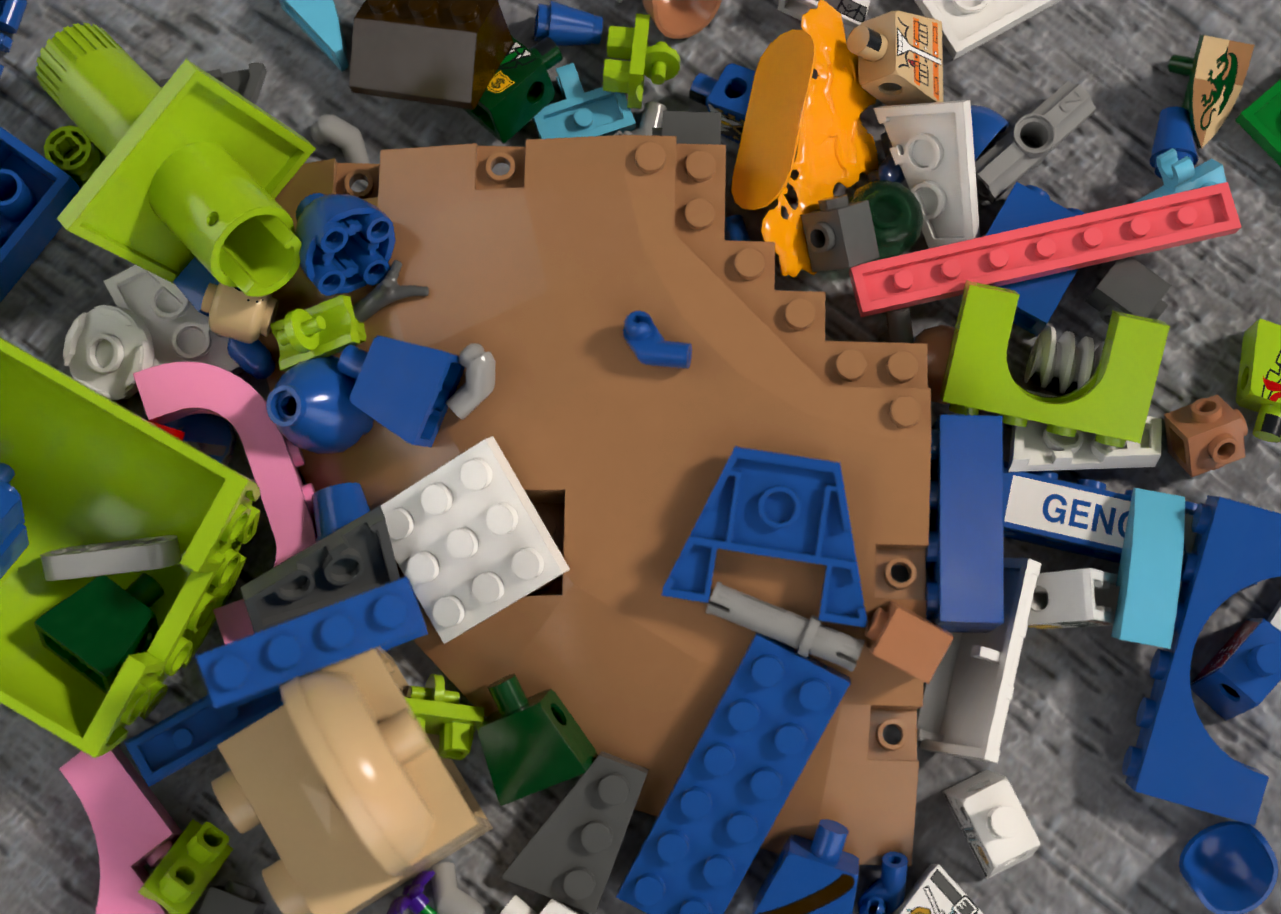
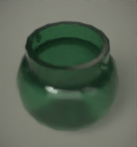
[848,180,924,261]

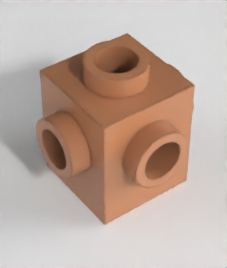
[1164,395,1248,477]

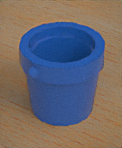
[312,482,370,543]

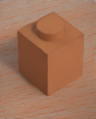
[864,600,954,684]

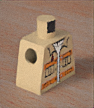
[847,11,943,106]

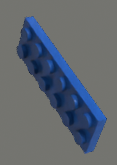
[616,632,851,914]

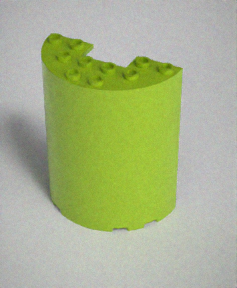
[0,337,261,758]

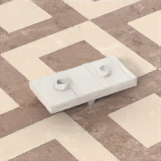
[917,558,1042,763]

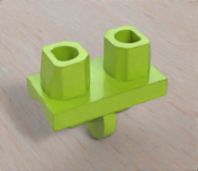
[603,13,681,109]
[270,294,366,372]
[404,674,484,760]
[138,819,233,914]

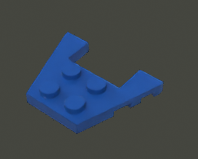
[662,446,867,628]

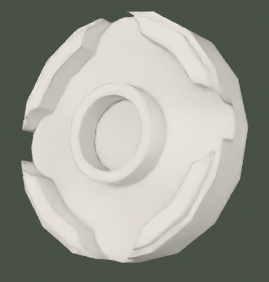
[63,305,154,402]

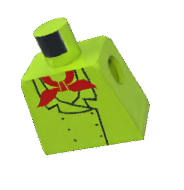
[1236,318,1281,443]

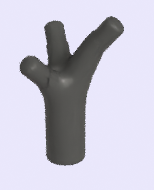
[353,260,429,323]

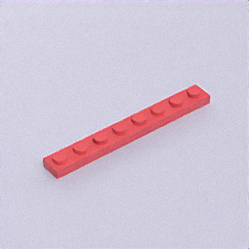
[849,182,1241,318]

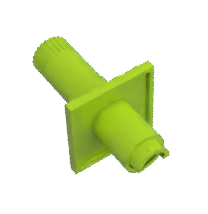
[36,23,316,297]

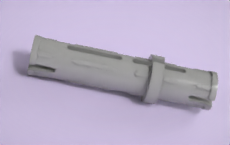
[705,582,865,672]

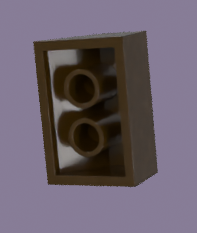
[349,0,513,110]

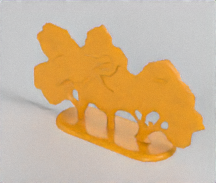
[731,0,879,278]

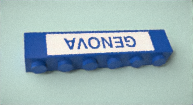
[1003,460,1257,591]

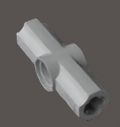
[975,81,1096,203]

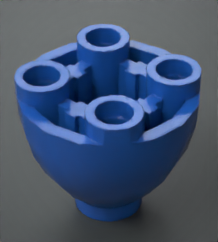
[295,193,396,296]
[266,355,374,454]

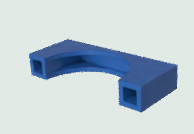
[1122,495,1281,826]

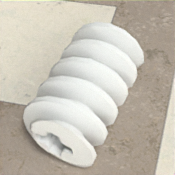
[1024,326,1105,393]

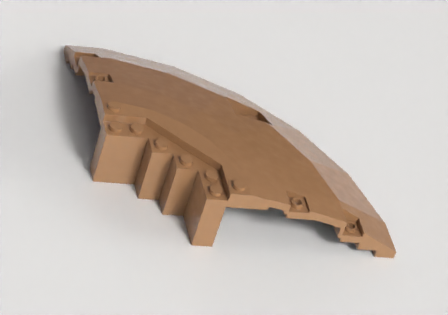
[258,135,931,866]

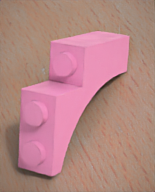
[59,745,182,914]

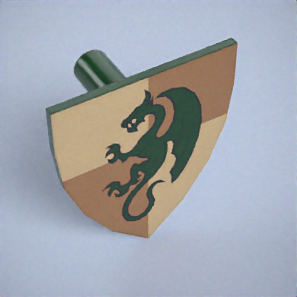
[1168,35,1254,149]

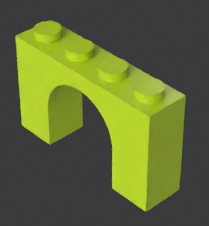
[940,280,1170,448]

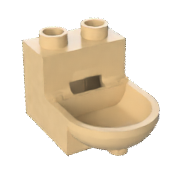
[211,647,493,914]

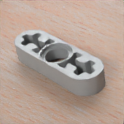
[41,535,182,581]

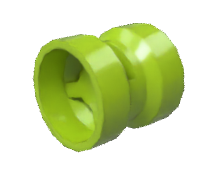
[44,125,103,187]

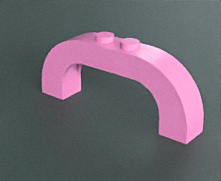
[133,362,317,645]

